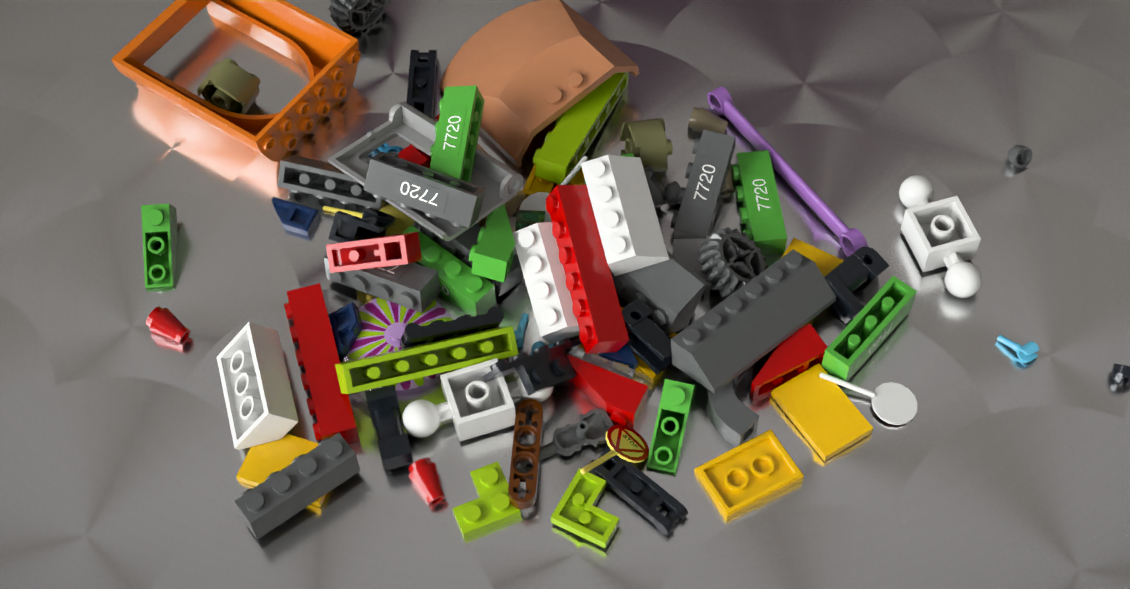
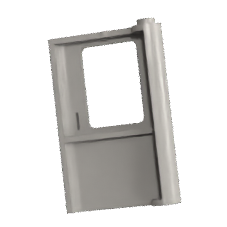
[328,102,523,241]

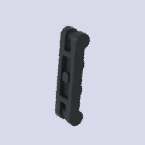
[406,50,437,119]
[400,307,504,349]
[587,446,688,535]

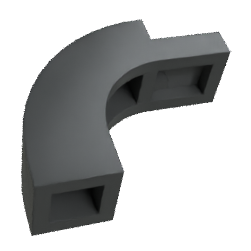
[706,363,759,447]

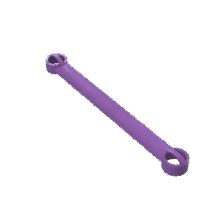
[707,86,868,256]

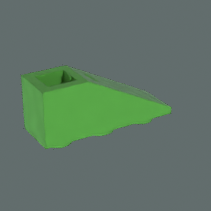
[141,203,178,289]
[469,204,515,283]
[646,379,696,474]

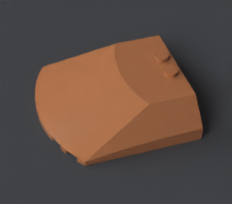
[439,0,640,168]

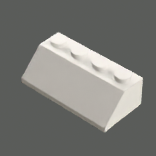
[581,155,669,276]
[513,222,580,344]
[217,322,299,450]

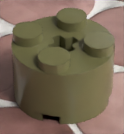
[197,58,260,115]
[620,118,673,173]

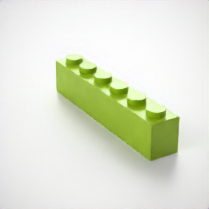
[533,72,629,185]
[335,326,519,394]

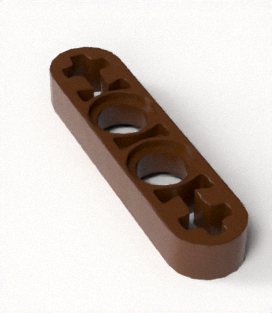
[508,399,543,510]

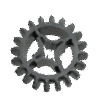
[329,0,391,34]
[697,227,769,297]

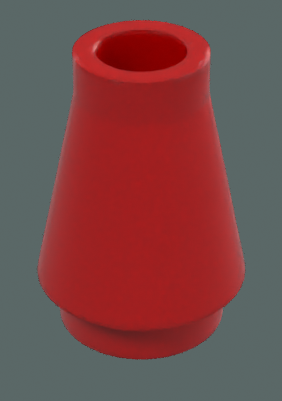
[146,306,191,344]
[408,457,446,505]

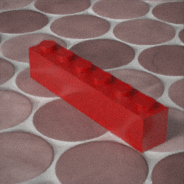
[546,185,629,354]
[284,283,360,445]

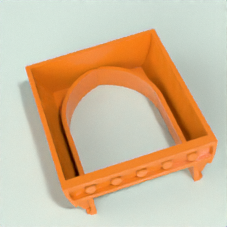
[111,0,361,162]

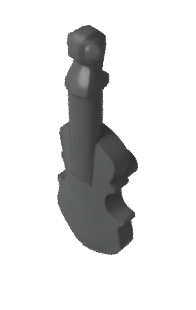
[516,409,614,469]

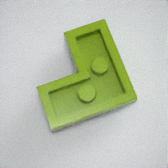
[452,461,521,539]
[551,468,620,549]

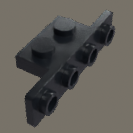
[483,337,583,396]

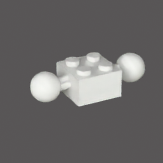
[899,175,982,298]
[402,358,554,442]

